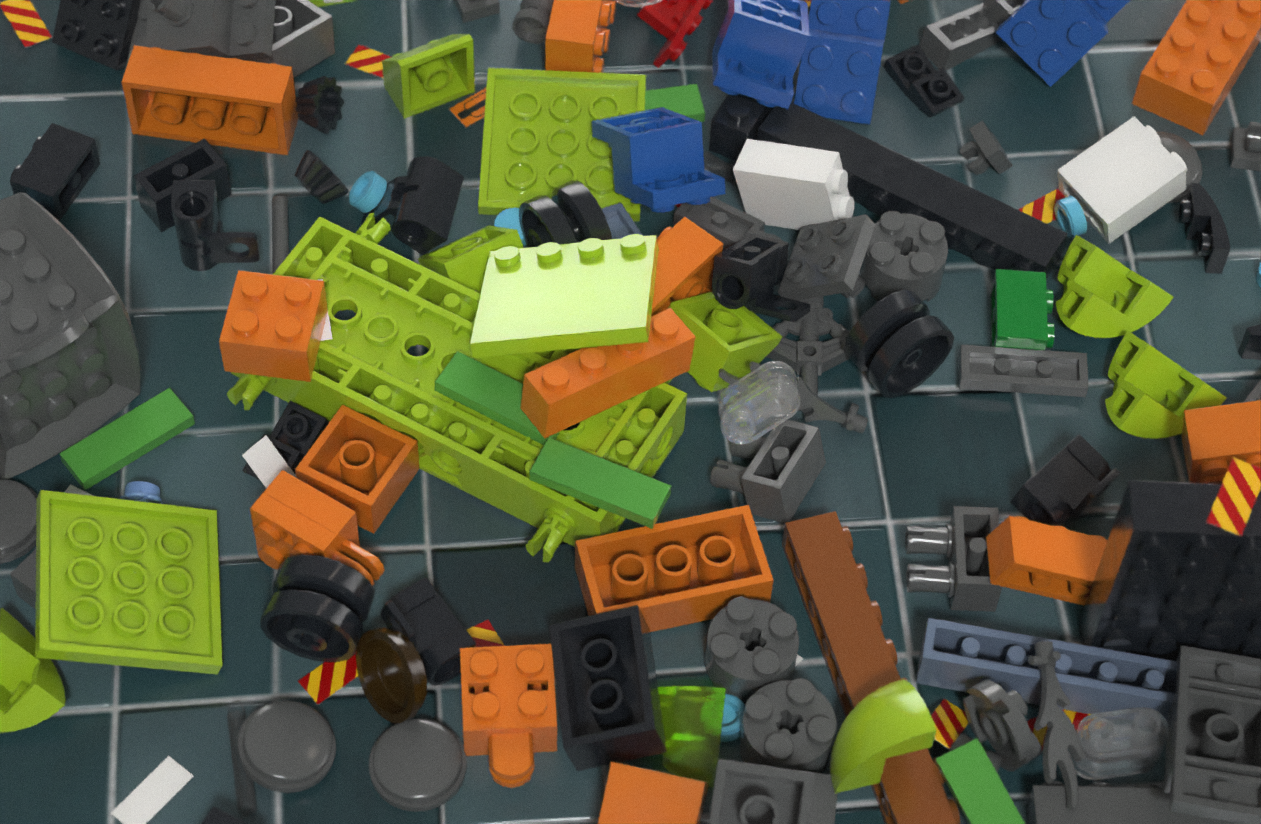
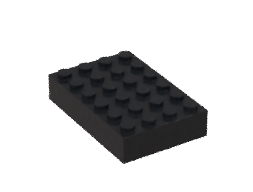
[1079,480,1261,661]

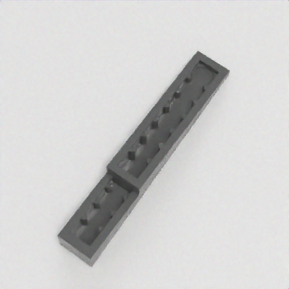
[920,0,1025,71]

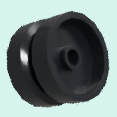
[519,180,612,248]
[844,290,954,398]
[260,555,375,663]

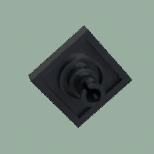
[52,0,140,71]

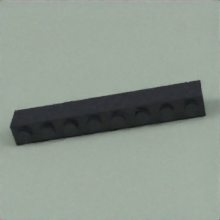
[757,102,1067,280]

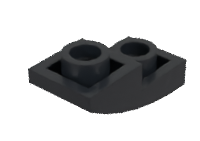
[883,44,965,117]
[1178,183,1230,274]
[242,401,329,481]

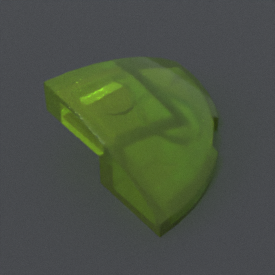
[658,686,726,787]

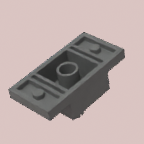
[131,0,276,60]
[1164,646,1261,824]

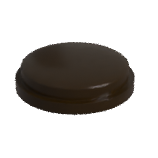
[356,627,427,723]

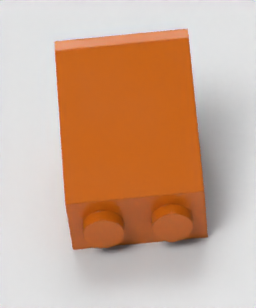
[598,762,709,824]

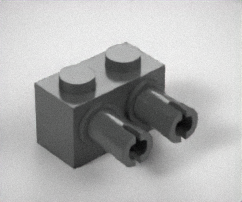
[711,417,826,523]
[905,506,1002,612]

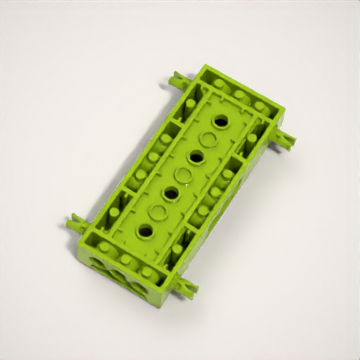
[227,213,687,562]

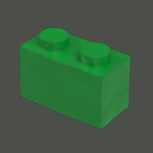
[990,269,1055,350]

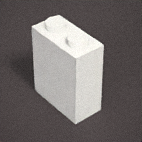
[1057,116,1187,244]
[733,139,854,230]

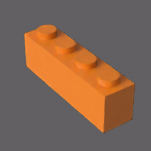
[520,308,696,438]
[986,516,1108,606]

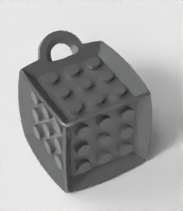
[0,192,141,479]

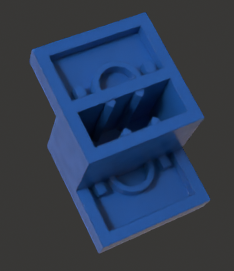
[712,0,810,109]
[794,0,891,125]
[996,0,1131,87]
[592,107,726,213]

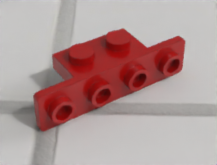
[637,0,714,68]

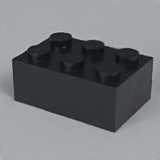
[549,605,667,771]

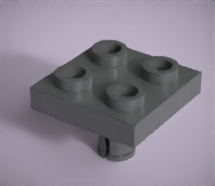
[778,214,876,301]

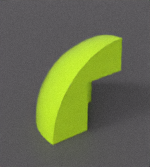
[1055,235,1174,338]
[1105,331,1227,439]
[0,608,65,733]
[830,680,937,794]

